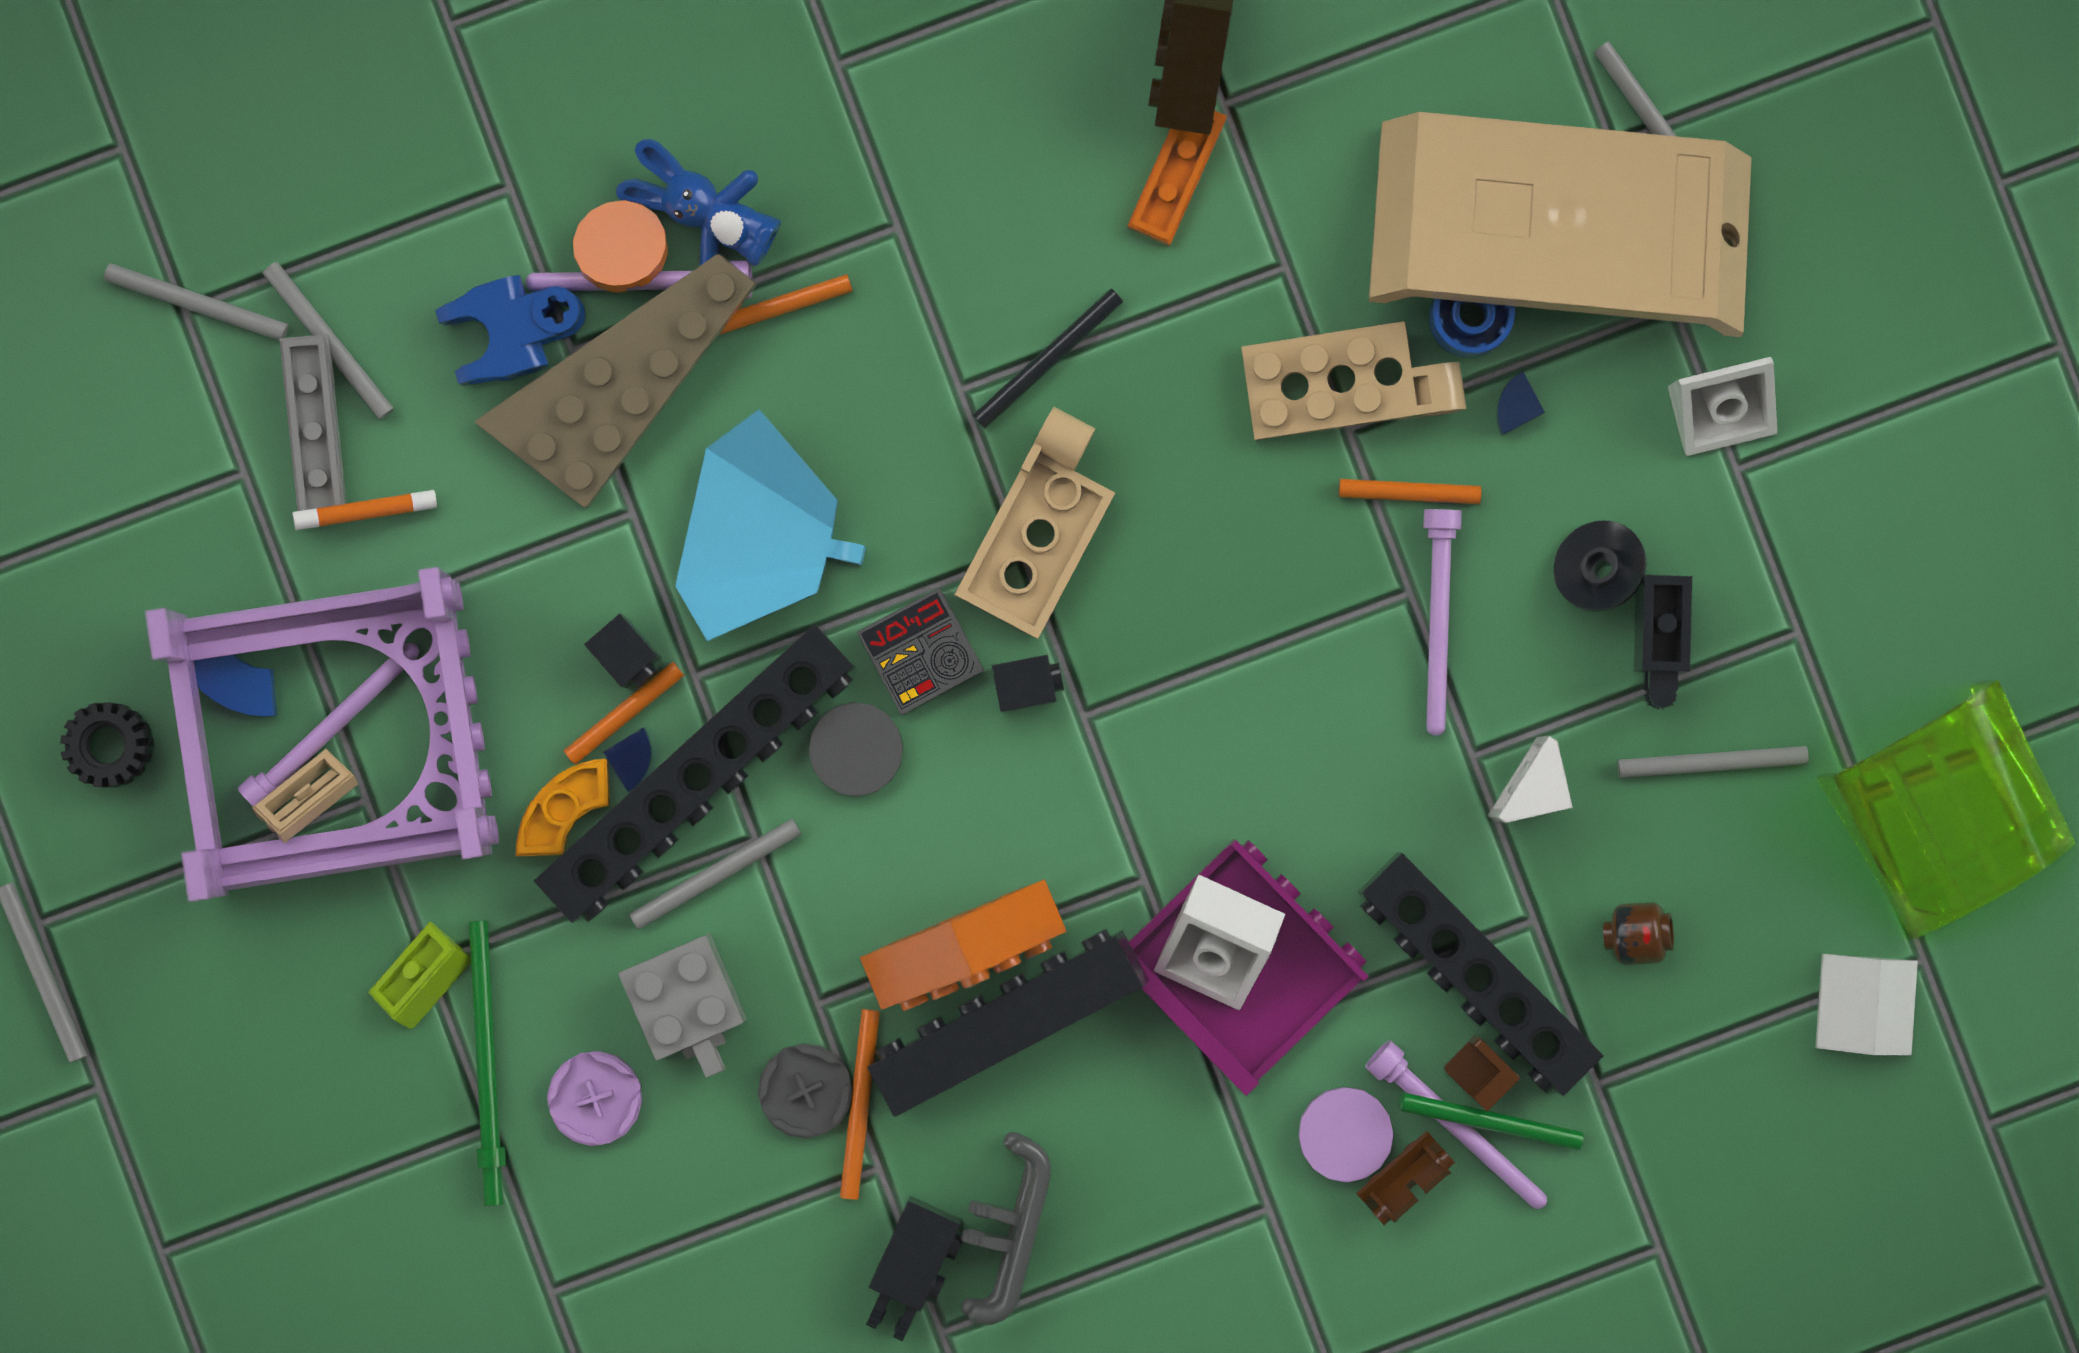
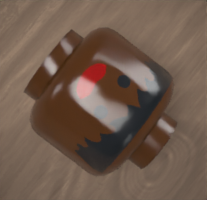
[1603,902,1674,965]

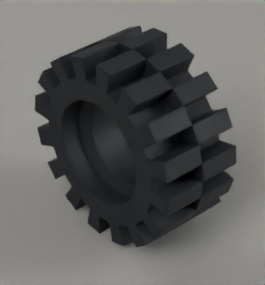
[60,702,154,787]

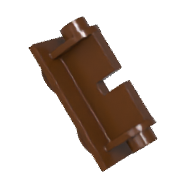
[1356,1131,1455,1226]

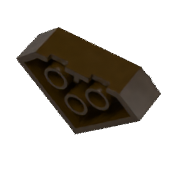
[1148,0,1233,135]

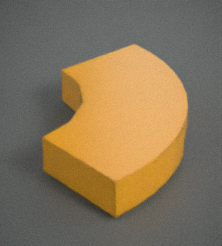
[516,759,610,856]

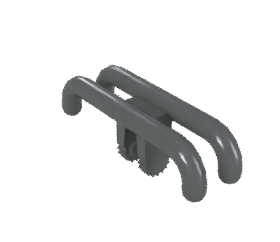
[961,1132,1051,1325]

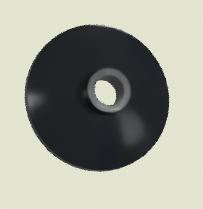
[1553,520,1647,612]

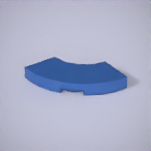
[194,655,277,716]

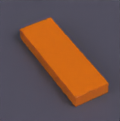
[1127,111,1227,246]

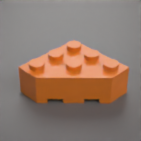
[859,879,1067,1011]

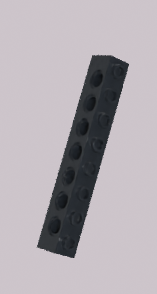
[534,624,855,923]

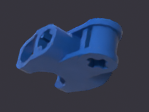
[435,275,586,386]

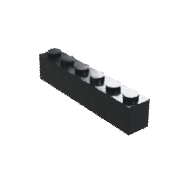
[867,929,1149,1117]

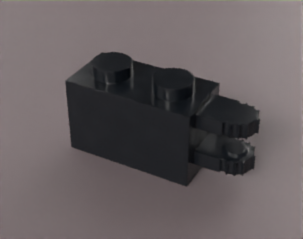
[1634,575,1693,710]
[866,1196,963,1342]

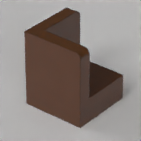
[1444,1035,1520,1112]

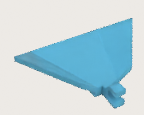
[675,409,866,641]

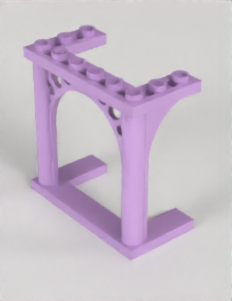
[145,567,499,901]

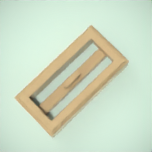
[252,749,358,844]

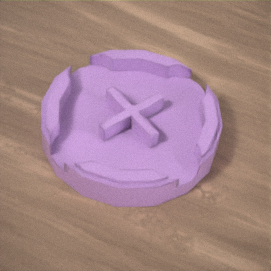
[547,1050,643,1146]
[1298,1087,1393,1182]

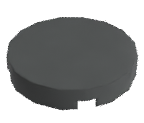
[809,702,903,796]
[758,1043,853,1139]

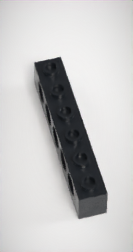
[1358,852,1604,1096]

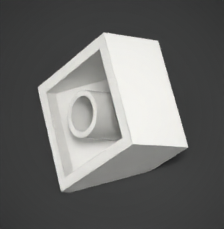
[1154,875,1285,1011]

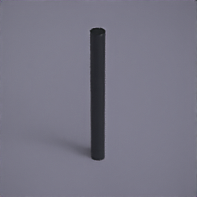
[973,288,1123,429]

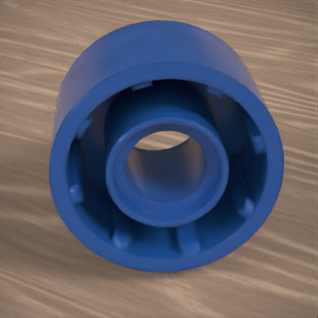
[1429,298,1515,358]

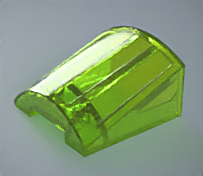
[1816,679,2076,939]

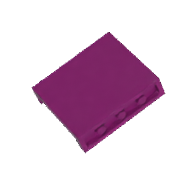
[1129,839,1369,1096]

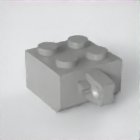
[618,933,747,1078]

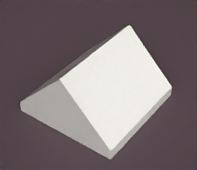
[1668,357,1777,456]
[1487,736,1572,823]
[1815,954,1918,1055]

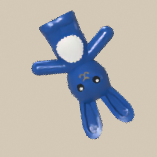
[616,138,781,266]

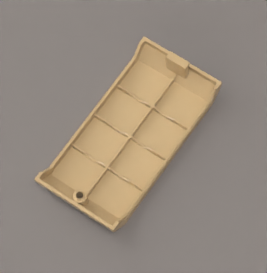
[1368,112,1751,337]

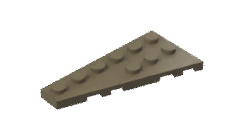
[474,254,758,508]

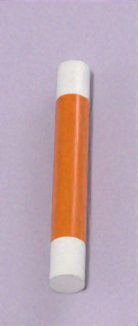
[292,490,437,531]

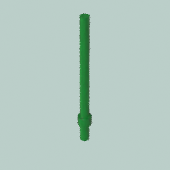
[469,920,506,1206]

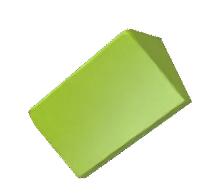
[368,921,471,1029]

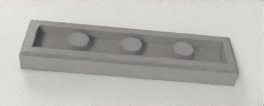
[279,334,347,511]

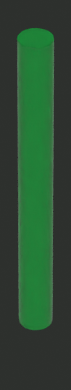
[1398,1092,1584,1150]

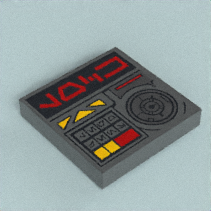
[857,588,984,715]

